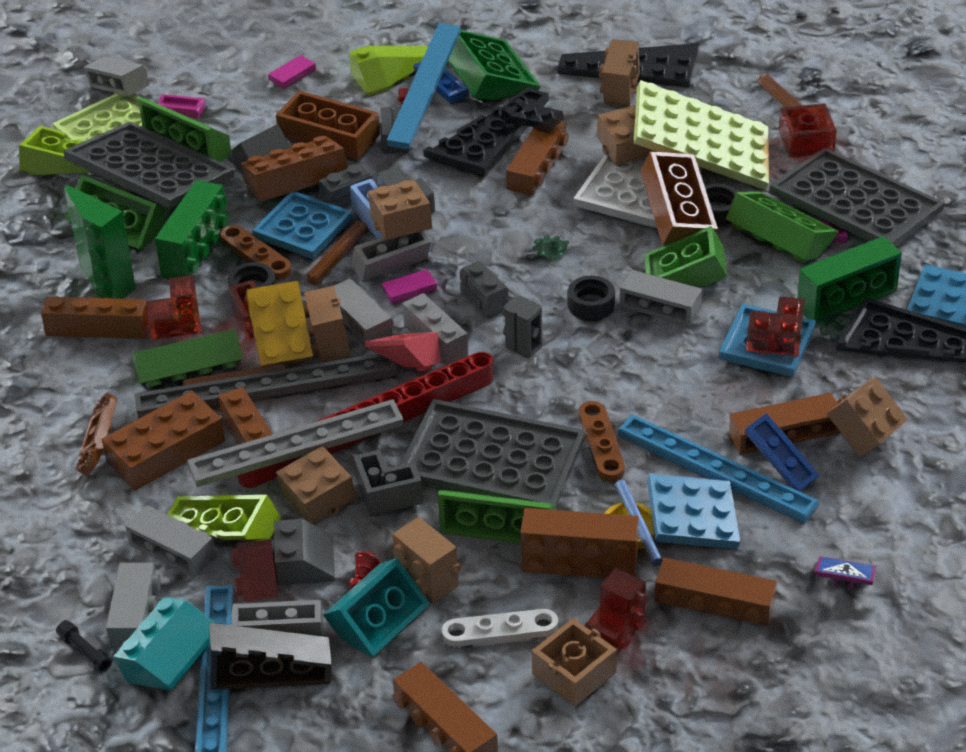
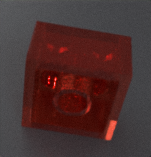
[778,103,837,158]

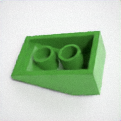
[644,226,728,286]

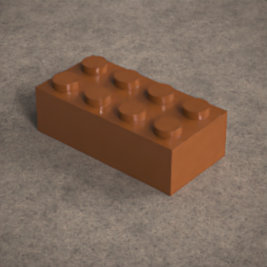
[276,90,380,160]
[241,136,348,201]
[640,151,718,245]
[102,391,225,491]
[521,508,639,580]

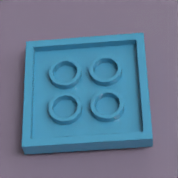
[252,191,353,259]
[907,265,966,328]
[719,303,816,377]
[647,473,740,549]

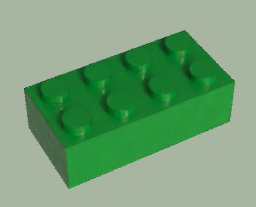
[155,180,229,282]
[796,236,902,324]

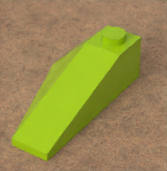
[349,45,428,96]
[19,126,91,175]
[167,495,281,540]

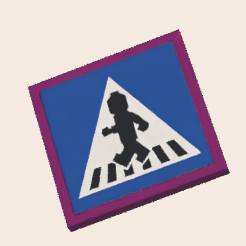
[814,556,876,589]

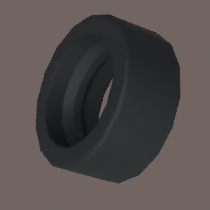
[704,184,738,226]
[228,262,276,306]
[567,275,615,321]

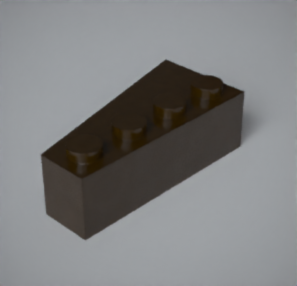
[209,623,332,690]

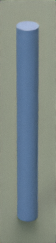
[615,480,663,566]

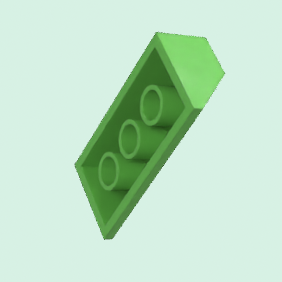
[138,97,232,162]
[65,174,171,250]
[726,192,839,262]
[132,329,243,388]
[438,490,556,544]

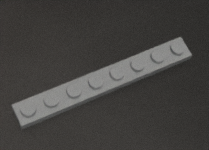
[187,399,403,487]

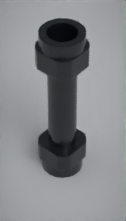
[56,620,112,673]

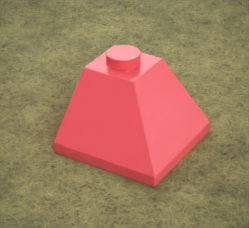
[365,332,442,371]

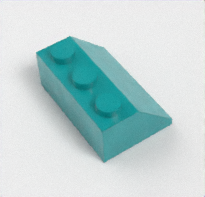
[323,558,430,657]
[113,597,216,690]

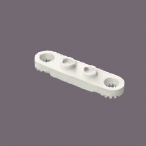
[442,609,558,648]

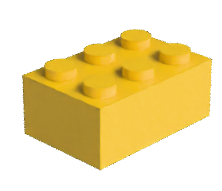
[246,281,313,367]

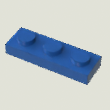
[413,61,469,103]
[744,413,820,492]

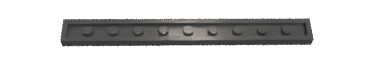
[134,354,397,419]

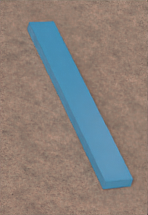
[387,23,461,150]
[618,414,819,524]
[195,585,236,752]

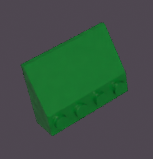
[448,30,541,101]
[64,185,136,299]

